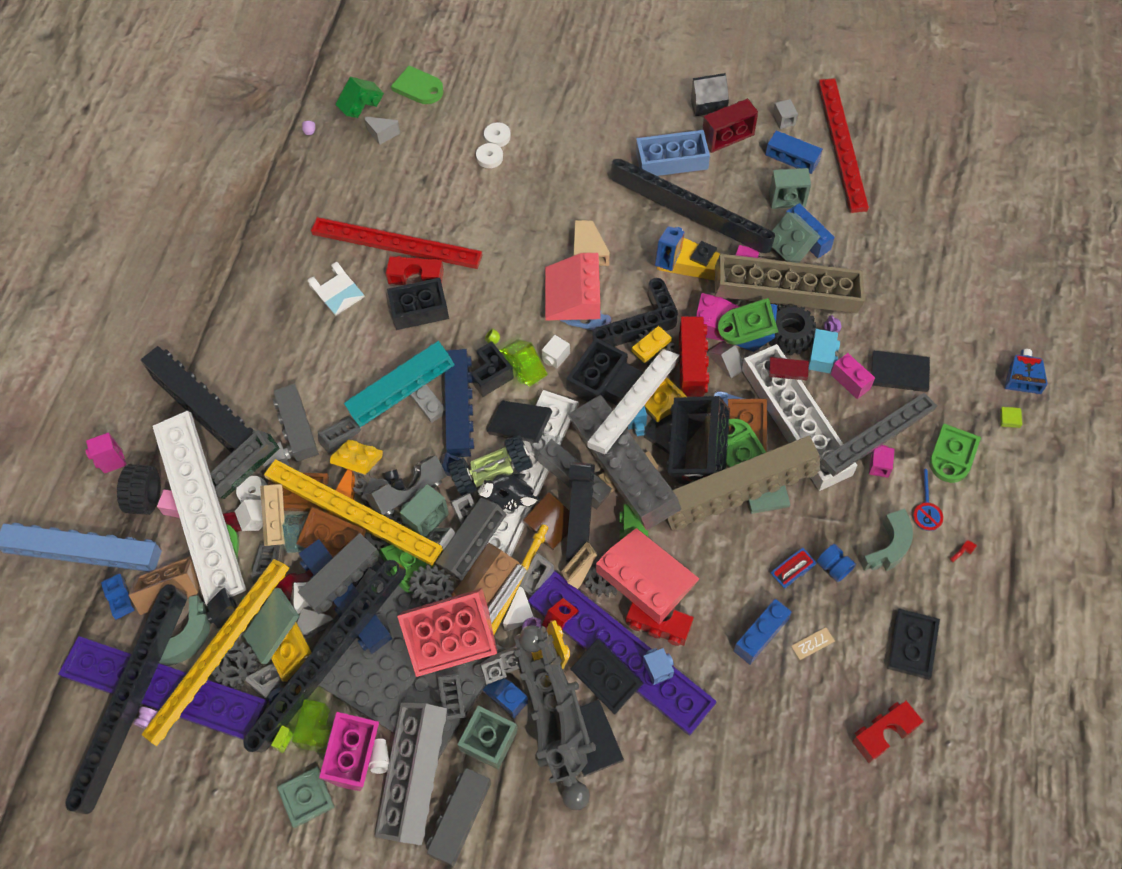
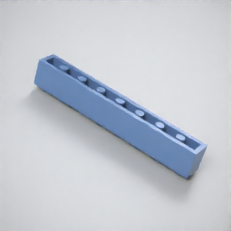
[0,523,162,572]

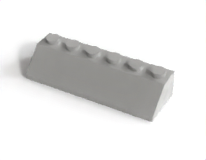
[375,703,447,845]

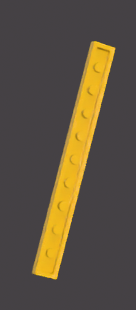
[264,459,443,566]
[141,559,289,746]

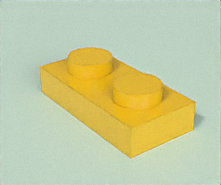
[632,326,672,363]

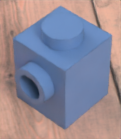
[643,648,674,685]

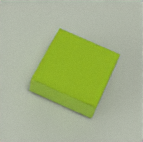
[1000,407,1022,428]
[271,726,293,753]

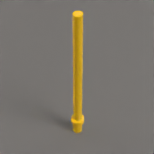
[492,524,549,635]

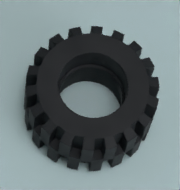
[769,305,816,355]
[117,464,161,515]

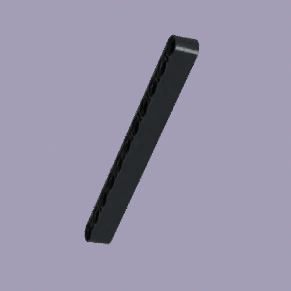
[610,159,775,254]
[243,560,406,752]
[65,584,187,814]

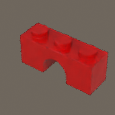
[386,256,444,285]
[626,602,694,646]
[852,700,924,763]

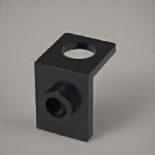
[690,241,717,267]

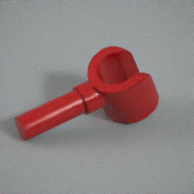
[950,540,977,562]

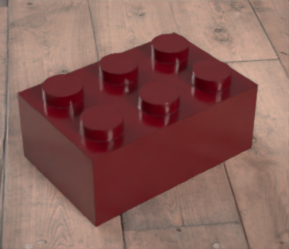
[702,98,758,153]

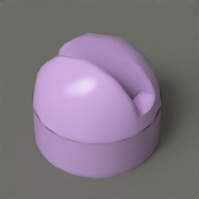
[302,121,315,135]

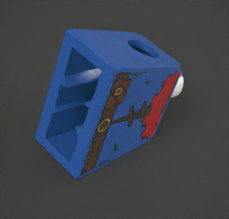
[655,226,685,271]
[1005,349,1048,394]

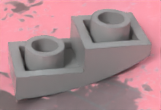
[480,646,521,684]

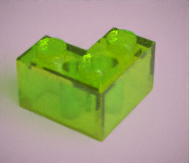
[500,339,548,386]
[292,699,332,753]

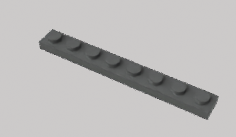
[820,393,937,477]

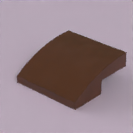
[523,492,570,550]

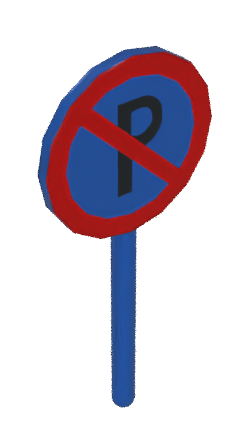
[913,468,944,531]

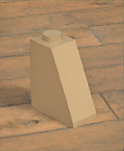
[574,220,610,266]

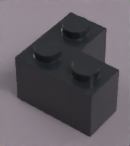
[471,341,514,397]

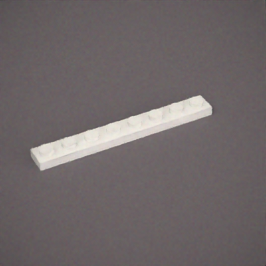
[588,349,680,454]

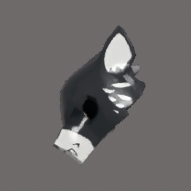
[478,473,540,512]

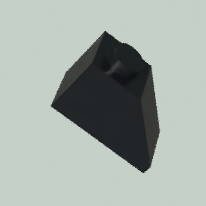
[206,588,238,629]

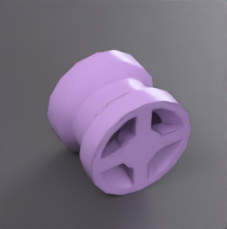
[133,707,158,729]

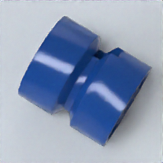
[816,544,856,583]

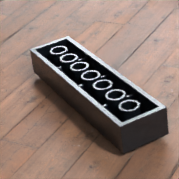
[140,346,262,453]

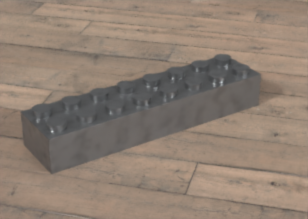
[568,395,682,531]

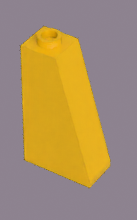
[657,238,720,281]

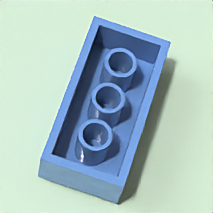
[636,130,710,176]

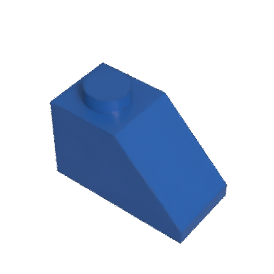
[483,678,528,718]

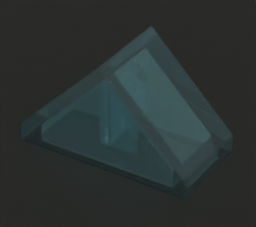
[282,514,308,553]

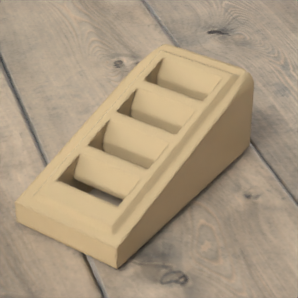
[561,542,597,589]

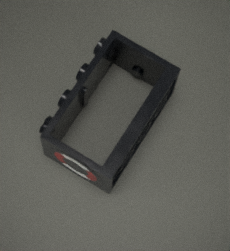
[666,396,730,484]

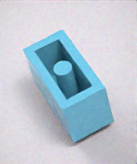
[808,329,840,373]

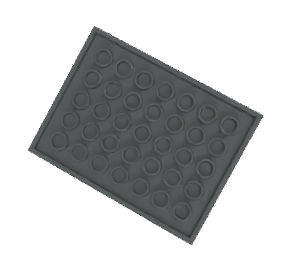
[298,568,506,760]

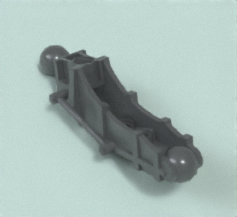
[514,625,596,810]

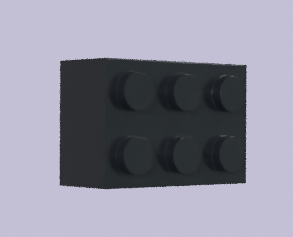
[387,278,449,330]
[566,337,628,402]

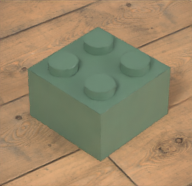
[769,168,811,209]
[772,212,821,263]
[400,484,449,538]
[458,706,518,770]

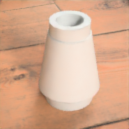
[369,739,390,774]

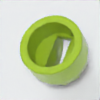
[484,328,500,344]

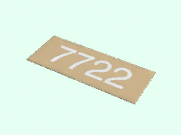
[791,628,835,660]

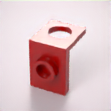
[541,598,578,630]

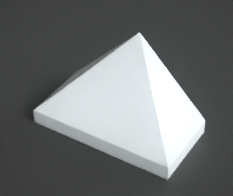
[290,582,311,614]
[503,587,534,631]

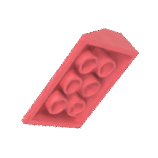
[545,253,600,320]
[596,528,699,624]
[398,588,497,677]

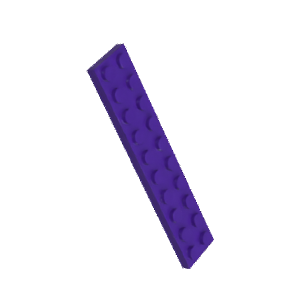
[528,571,717,736]
[58,636,268,740]

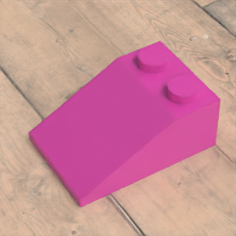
[696,293,739,341]

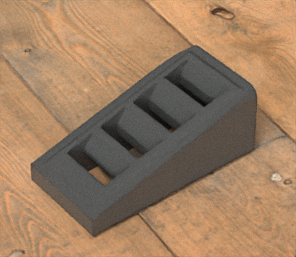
[318,417,361,453]
[251,544,280,584]
[438,674,465,720]

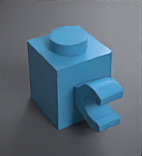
[627,406,647,437]

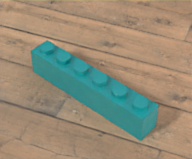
[344,341,455,428]

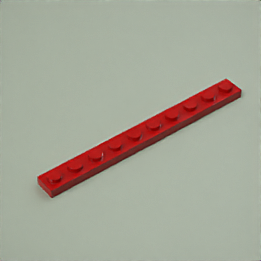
[818,78,869,213]
[311,217,483,269]

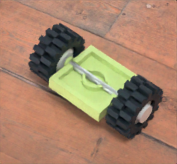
[448,435,533,496]

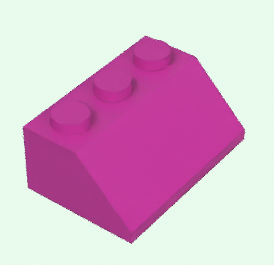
[319,712,379,791]

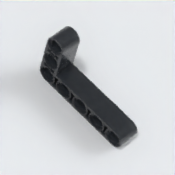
[592,278,678,347]
[566,462,595,562]

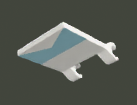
[308,262,365,316]

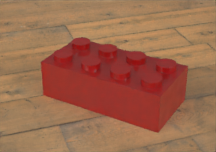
[679,317,709,397]

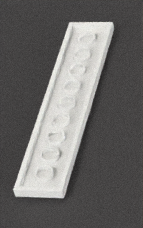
[478,390,578,557]
[153,411,246,606]

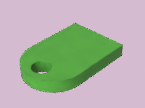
[391,65,444,104]
[718,298,778,345]
[727,419,767,467]
[930,423,981,483]
[379,545,434,594]

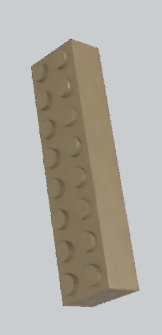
[715,254,865,313]
[667,435,820,530]

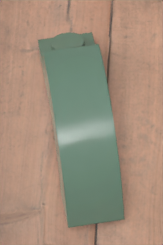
[861,508,913,571]
[159,596,211,666]

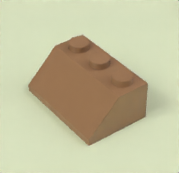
[454,543,521,606]
[129,556,200,615]

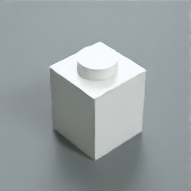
[542,335,570,369]
[235,499,263,531]

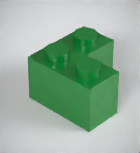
[335,76,384,118]

